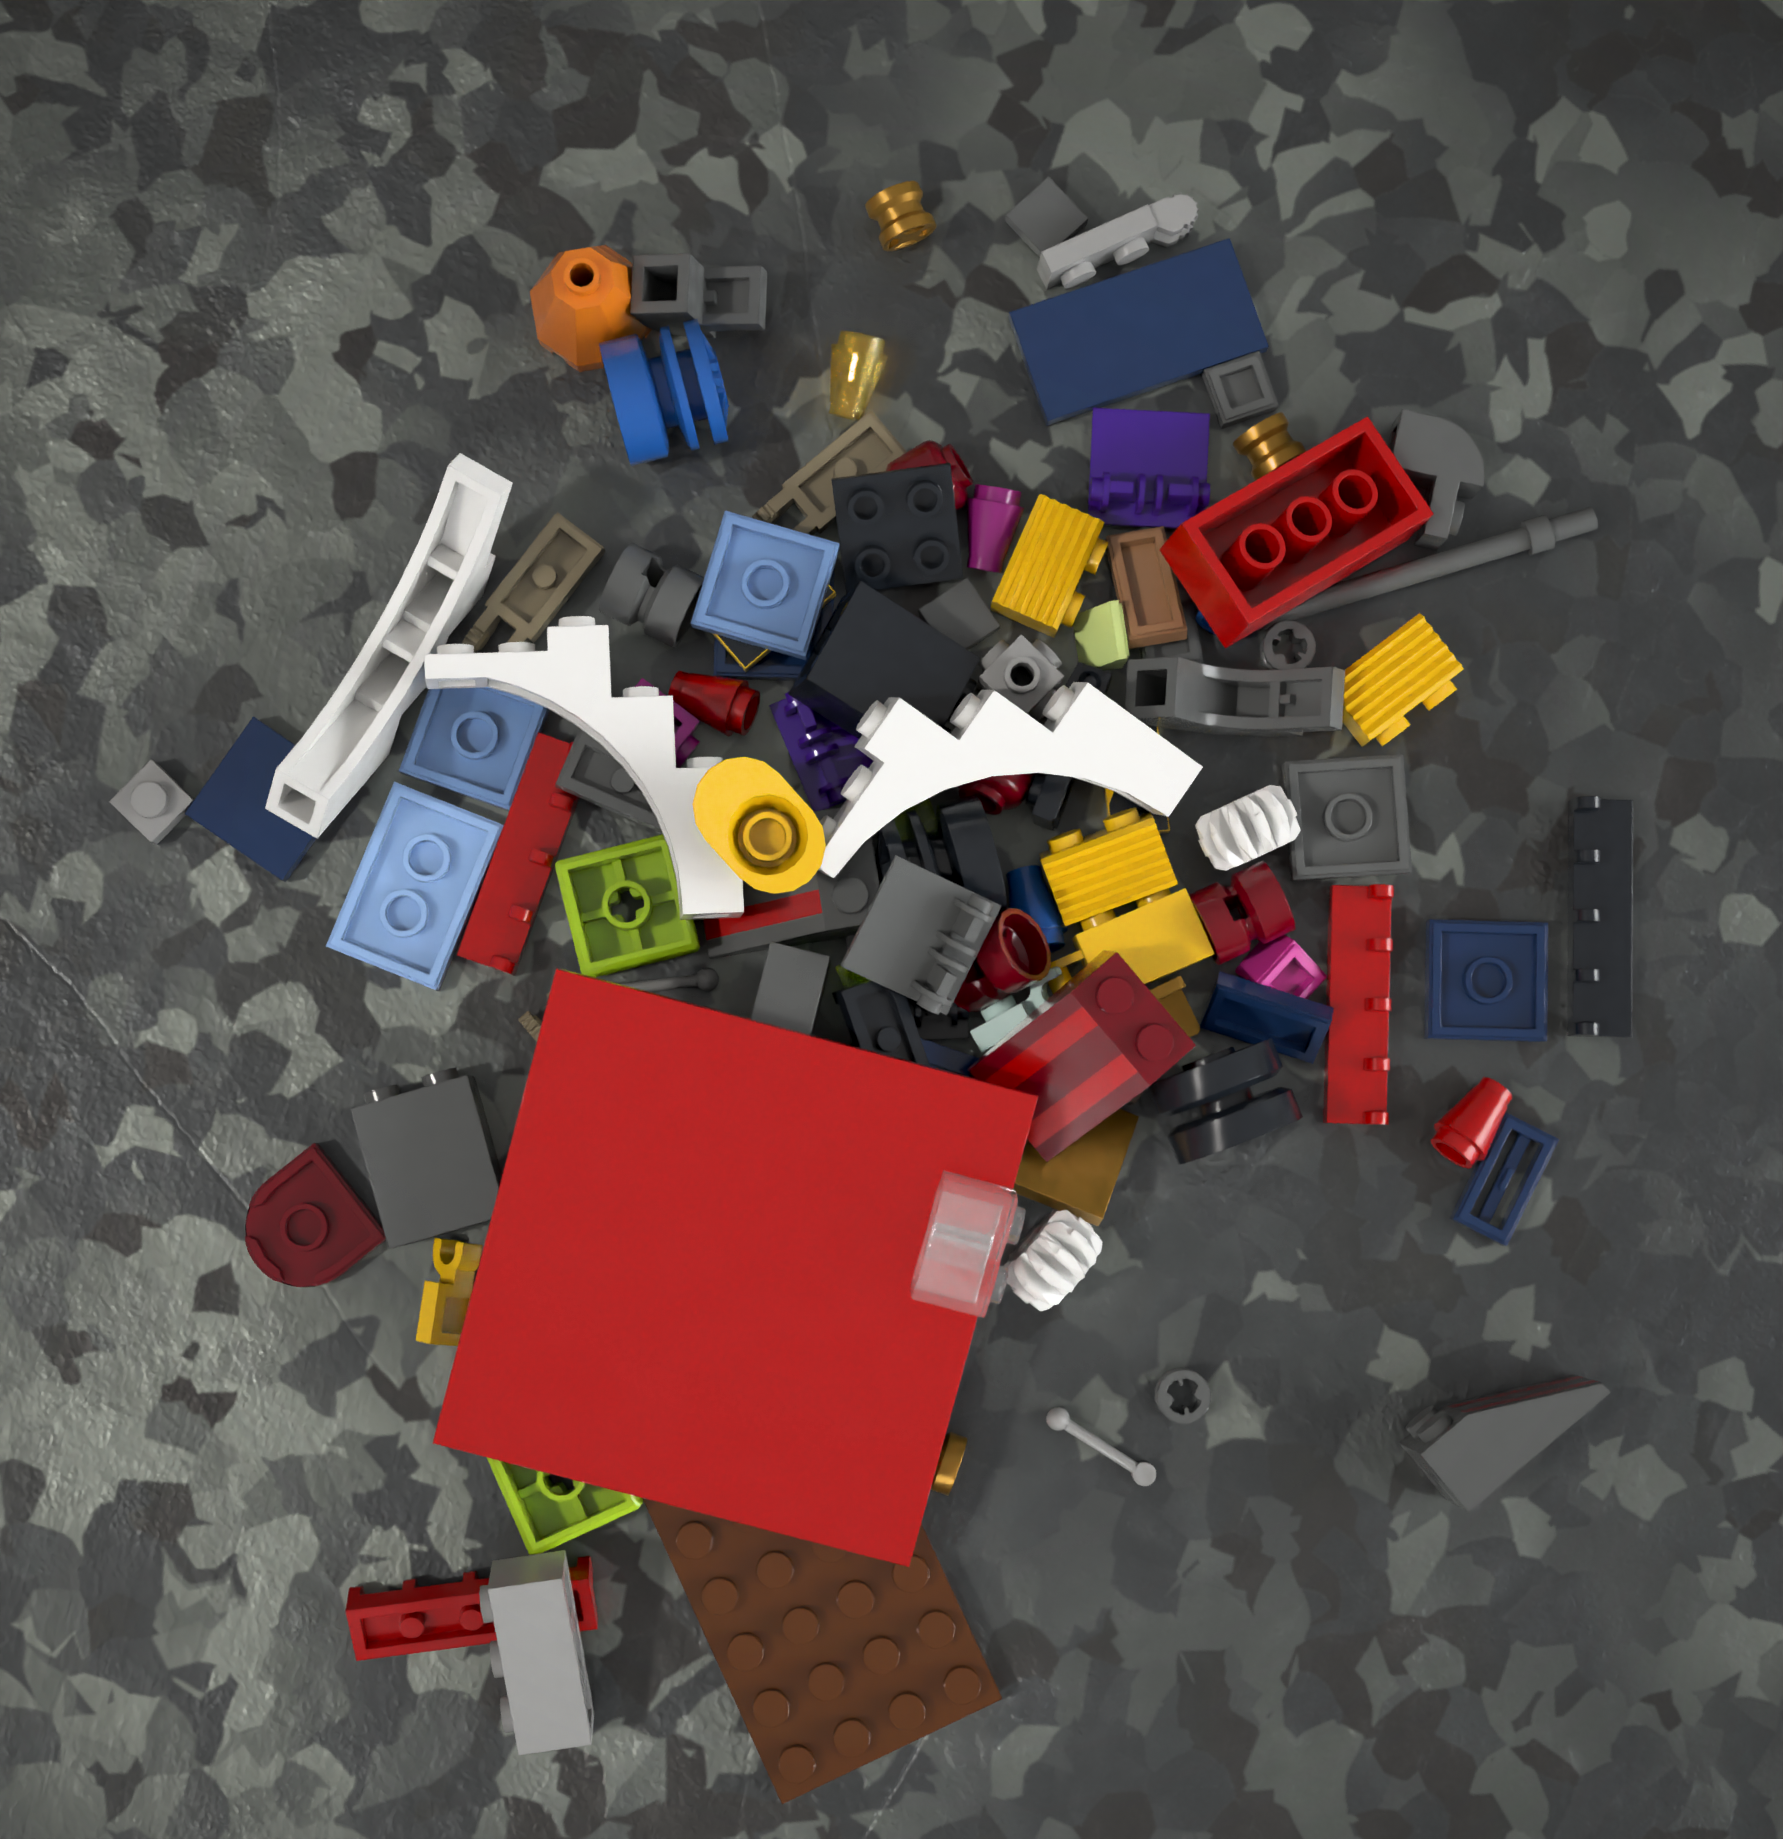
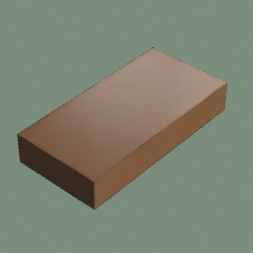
[1106,526,1187,649]

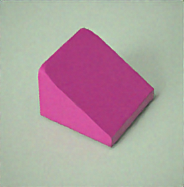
[1235,935,1327,999]

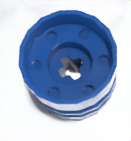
[599,319,729,466]

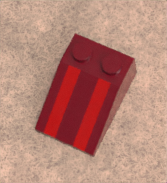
[967,950,1196,1162]

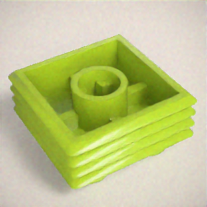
[555,834,700,978]
[487,1458,643,1555]

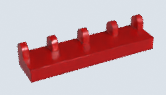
[457,732,579,976]
[1323,884,1394,1125]
[345,1556,598,1661]

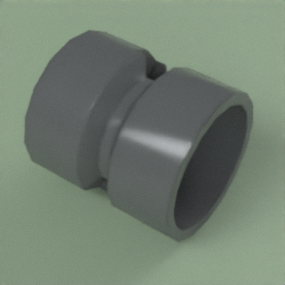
[599,543,704,648]

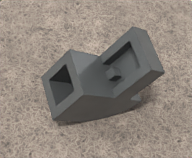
[630,253,767,338]
[1388,409,1484,551]

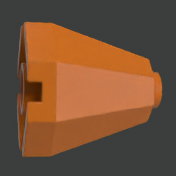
[530,245,652,372]

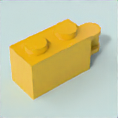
[1048,888,1214,994]

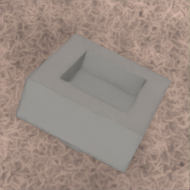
[109,759,194,845]

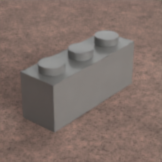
[479,1550,595,1755]

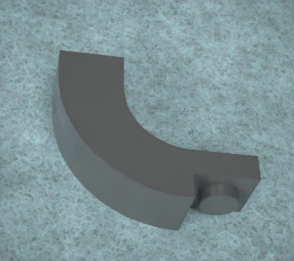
[1125,656,1345,737]

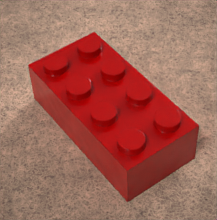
[1159,416,1434,649]

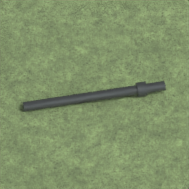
[1259,507,1598,631]

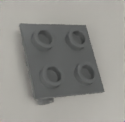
[840,855,1001,1015]

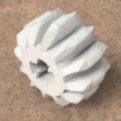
[1195,785,1301,871]
[1002,1209,1103,1311]

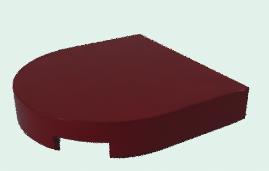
[245,1143,386,1287]

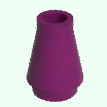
[967,484,1025,573]

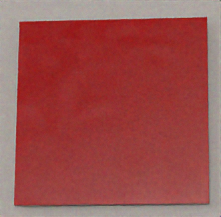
[433,968,1038,1567]

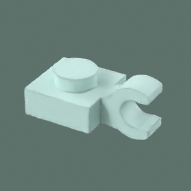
[970,967,1062,1052]

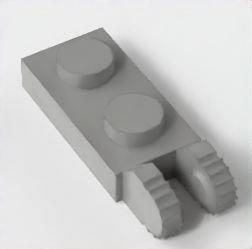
[1037,192,1199,290]

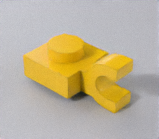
[416,1238,483,1346]

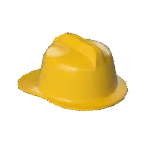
[692,756,826,894]

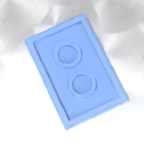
[326,782,504,991]

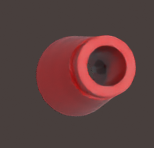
[668,670,760,737]
[1431,1077,1513,1169]

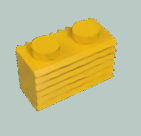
[990,494,1109,638]
[1343,613,1463,747]
[1039,807,1178,926]

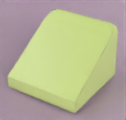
[1073,600,1130,671]

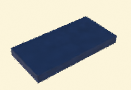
[1008,238,1269,426]

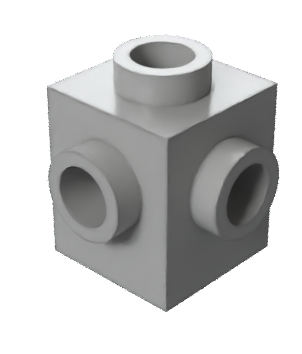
[977,634,1064,722]

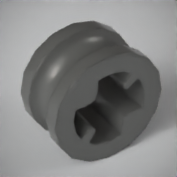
[1260,620,1316,670]
[1155,1368,1211,1424]

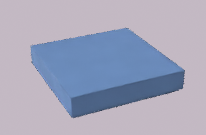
[691,511,840,660]
[399,687,550,811]

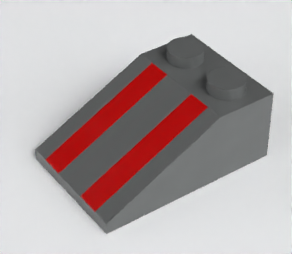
[703,807,880,959]
[1399,1375,1611,1512]

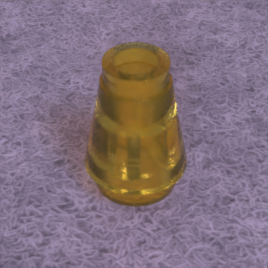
[828,331,888,421]

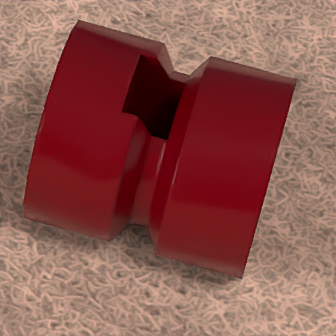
[1189,861,1296,965]
[954,908,1051,1012]

